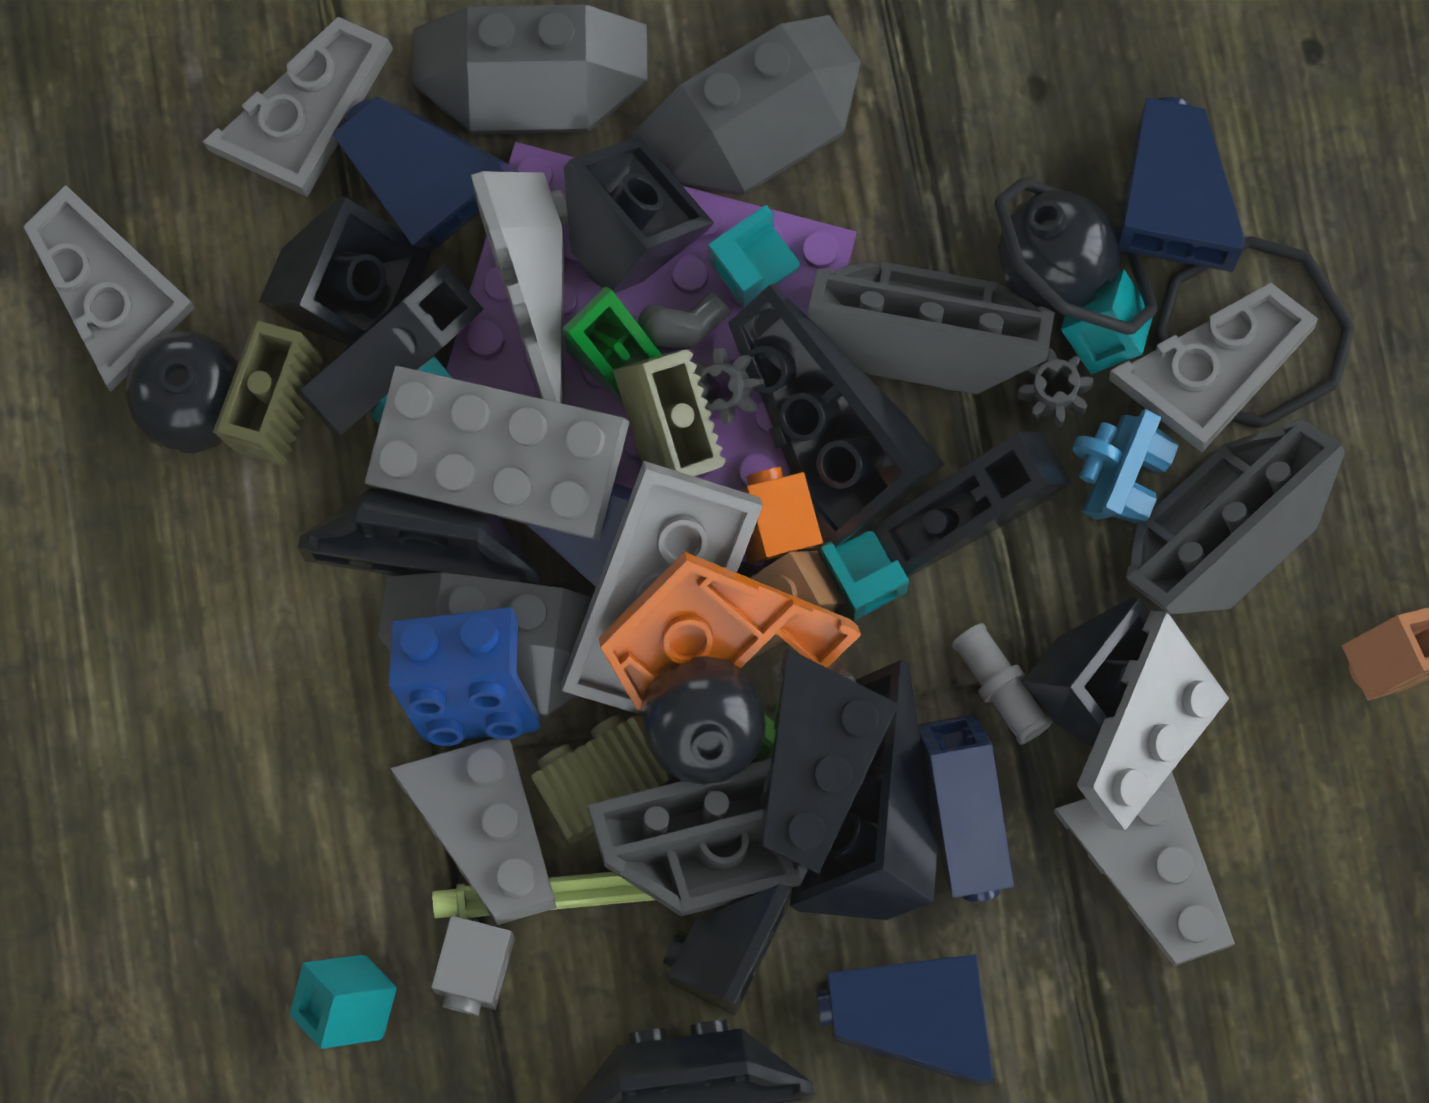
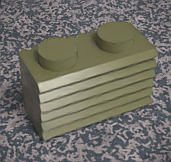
[213,320,325,466]
[613,349,726,477]
[531,714,676,846]

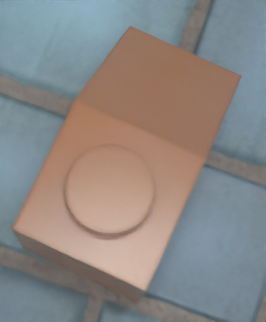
[1341,607,1429,701]

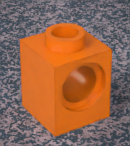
[739,467,823,565]

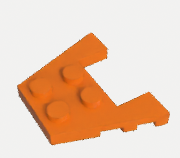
[598,551,861,711]

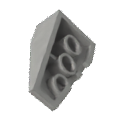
[471,171,568,404]

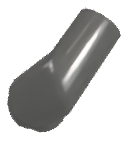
[638,292,731,349]

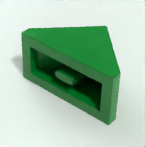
[562,286,662,406]

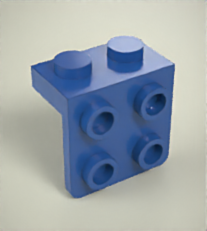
[389,607,540,746]

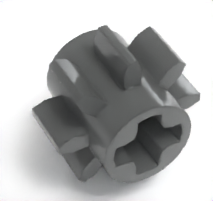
[692,348,764,425]
[1017,349,1094,429]

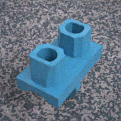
[1072,409,1179,524]

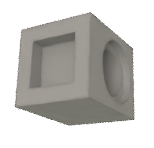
[431,915,515,1016]

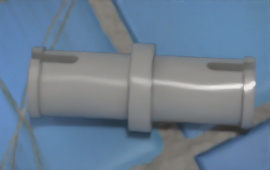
[951,623,1052,745]

